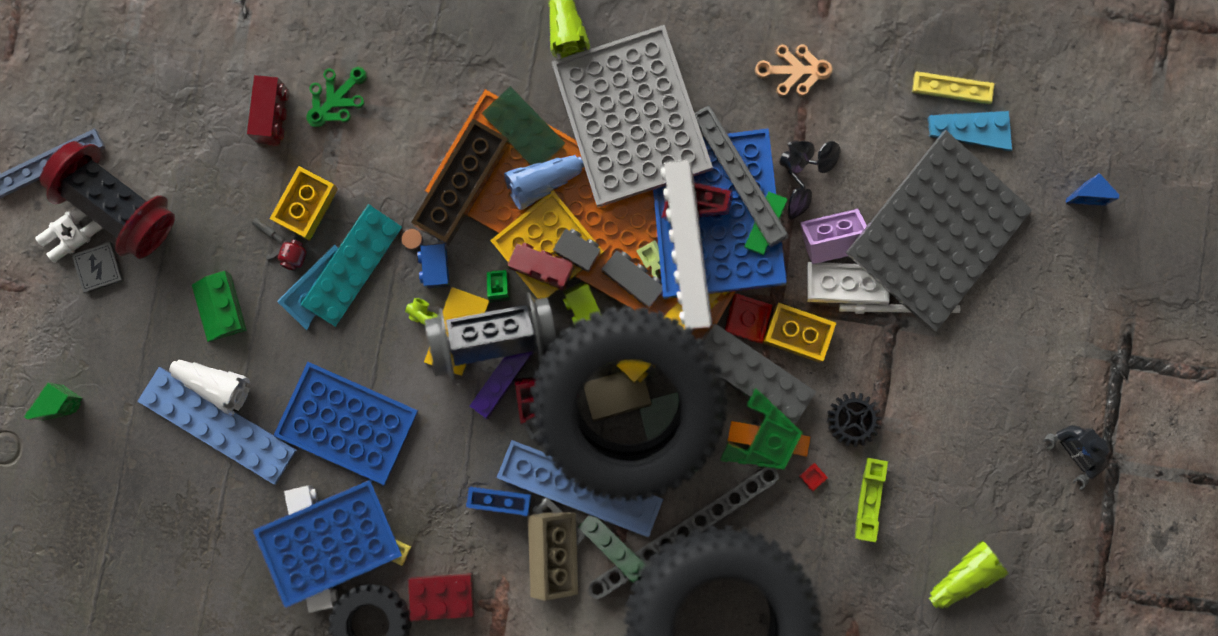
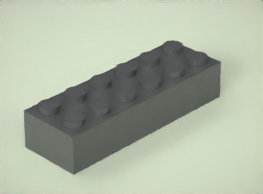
[702,324,816,424]

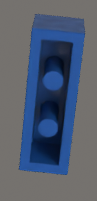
[466,487,532,516]

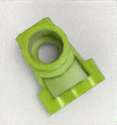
[405,298,438,326]

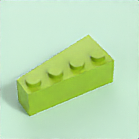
[563,282,601,323]

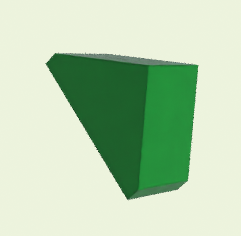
[487,270,510,303]

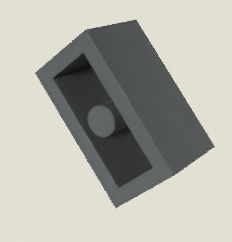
[553,229,601,273]

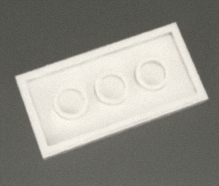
[807,262,889,305]

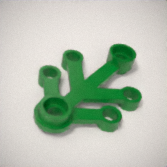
[307,67,367,127]

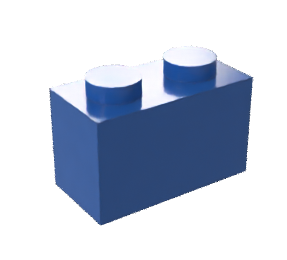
[418,244,450,288]

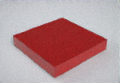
[725,294,773,344]

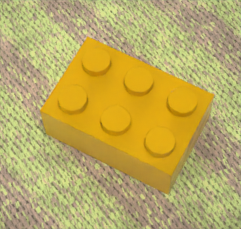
[270,166,338,241]
[763,303,836,363]

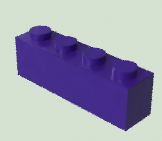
[469,351,534,419]

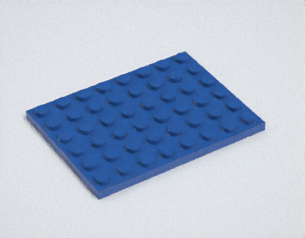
[653,128,787,299]

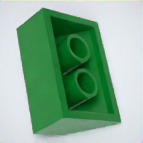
[192,271,247,342]

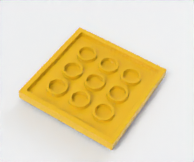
[490,191,604,299]

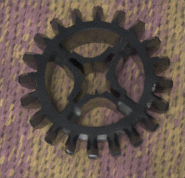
[826,392,882,447]

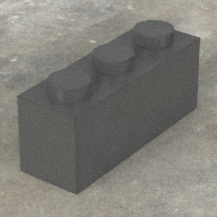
[602,251,663,309]

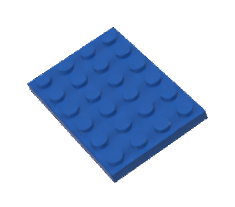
[273,362,418,485]
[253,480,402,608]

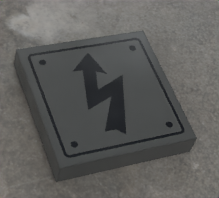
[72,242,124,293]

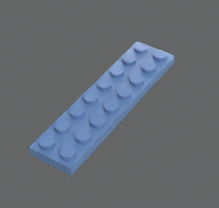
[138,367,297,485]
[497,440,663,537]

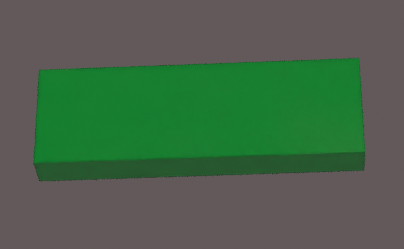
[744,191,788,256]

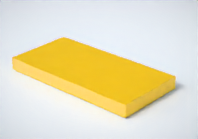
[424,287,489,376]

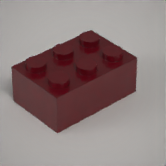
[247,75,289,145]
[408,573,475,621]

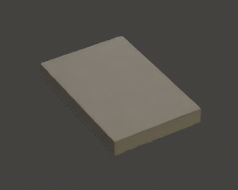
[584,372,652,422]

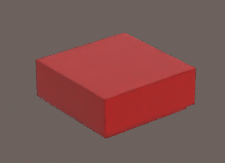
[799,463,828,491]

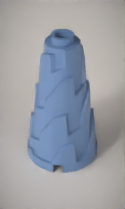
[504,155,584,210]

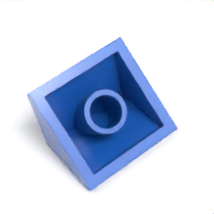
[1066,173,1119,206]

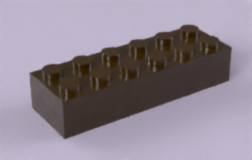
[411,119,510,246]

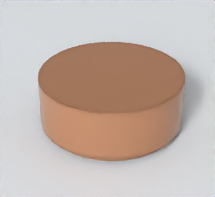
[402,229,423,250]

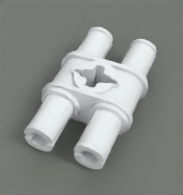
[35,208,103,263]

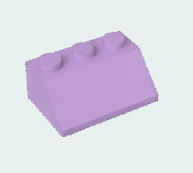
[800,209,867,264]

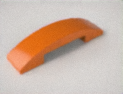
[727,421,811,457]

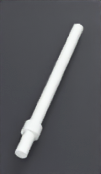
[839,304,960,314]

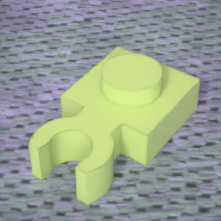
[637,240,661,278]

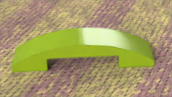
[855,458,888,543]

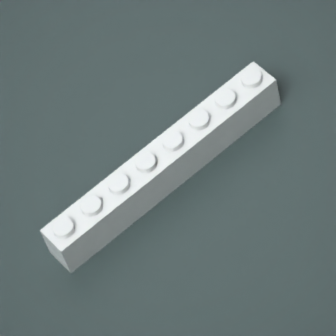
[661,160,712,329]

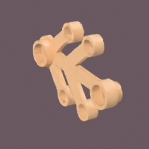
[755,45,832,96]

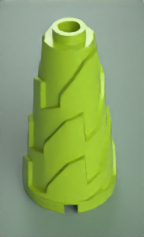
[549,0,590,59]
[929,540,1009,609]

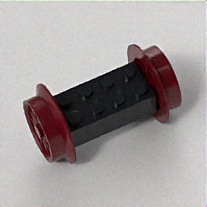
[40,141,175,259]

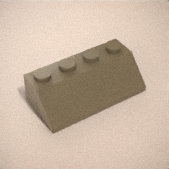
[528,512,578,601]

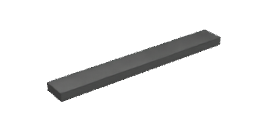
[694,105,788,247]

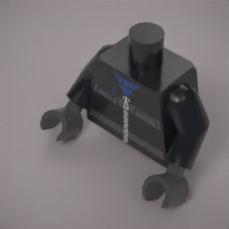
[1043,425,1110,489]

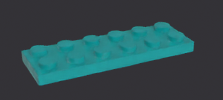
[301,204,402,327]

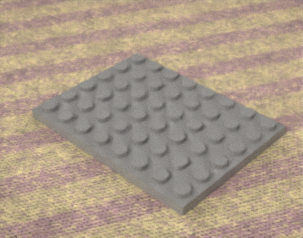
[552,25,713,207]

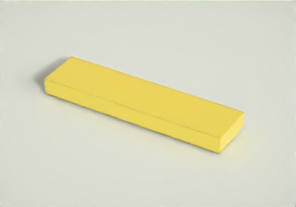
[912,72,995,104]

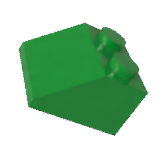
[24,383,82,421]

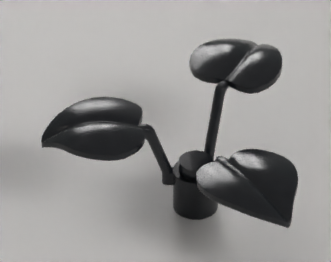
[779,140,840,220]

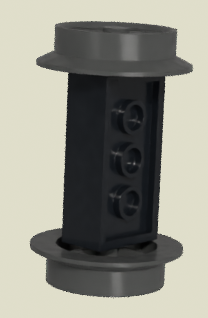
[425,292,556,381]

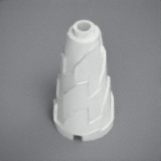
[169,360,250,415]

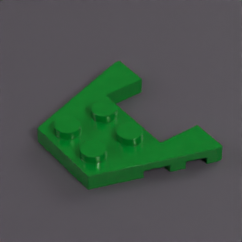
[720,388,803,469]

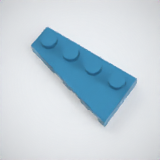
[928,111,1012,152]
[277,245,338,330]

